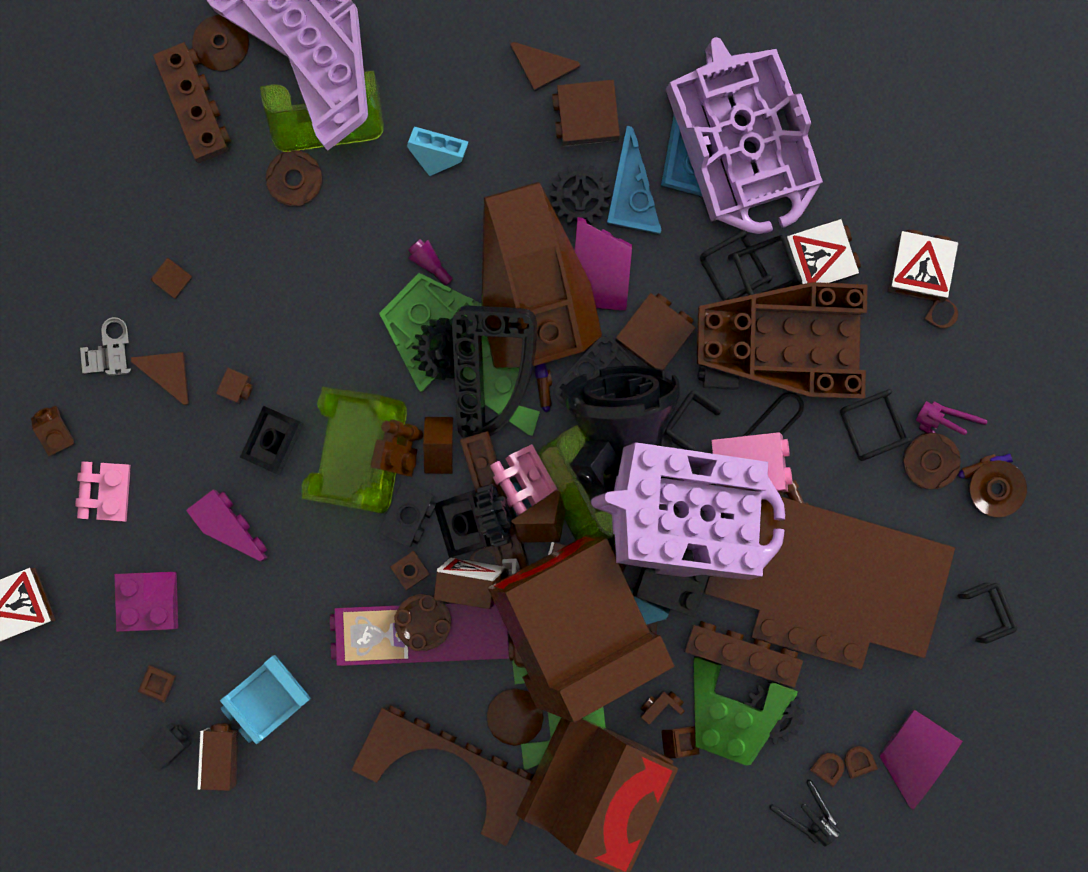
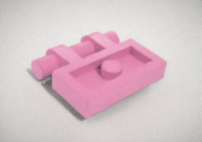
[490,444,558,516]
[75,462,131,522]

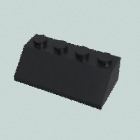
[633,505,724,617]

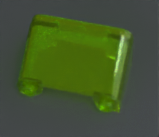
[260,71,384,152]
[302,386,407,513]
[537,425,615,540]

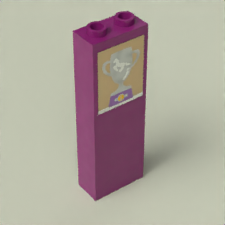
[330,603,509,666]

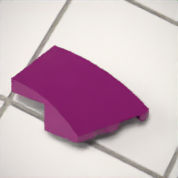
[575,217,632,311]
[879,709,963,810]

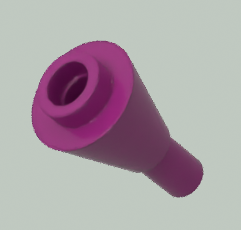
[408,239,453,286]

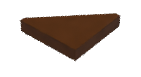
[510,42,581,91]
[130,352,189,405]

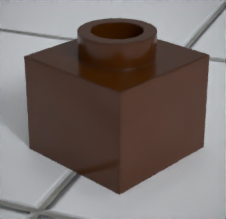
[216,368,253,404]
[390,551,430,590]

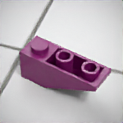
[186,489,267,562]

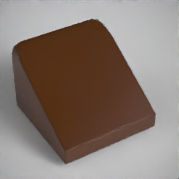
[151,258,192,299]
[661,726,699,758]

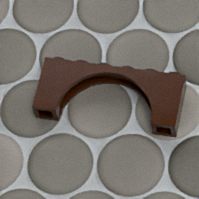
[352,705,534,846]

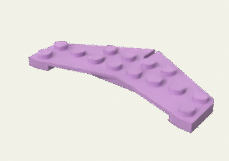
[206,0,368,151]

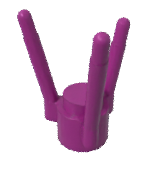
[915,401,987,435]

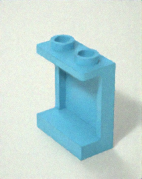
[220,655,312,744]

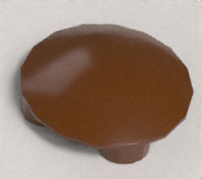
[394,594,451,651]
[487,689,544,746]

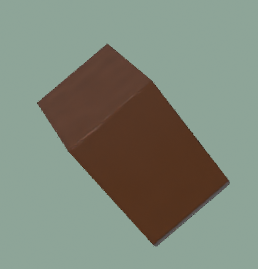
[423,417,453,474]
[511,489,566,542]

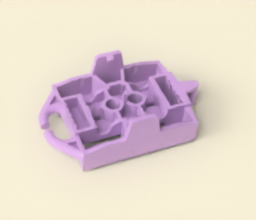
[666,37,823,234]
[591,443,785,580]

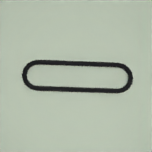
[743,392,804,436]

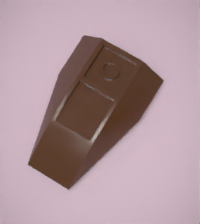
[482,182,602,368]
[697,282,867,399]

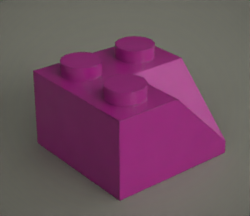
[114,572,178,632]

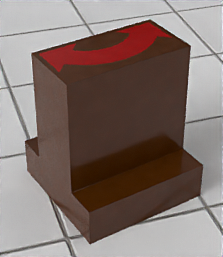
[488,535,675,722]
[516,718,679,872]

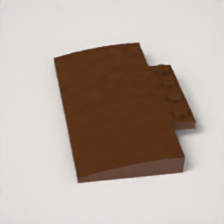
[704,497,955,670]

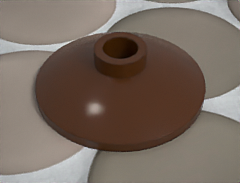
[192,15,249,71]
[970,460,1027,517]

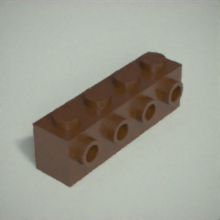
[153,42,231,163]
[684,621,803,688]

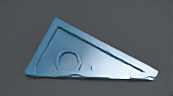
[661,115,703,197]
[607,126,661,235]

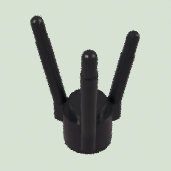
[769,780,841,847]

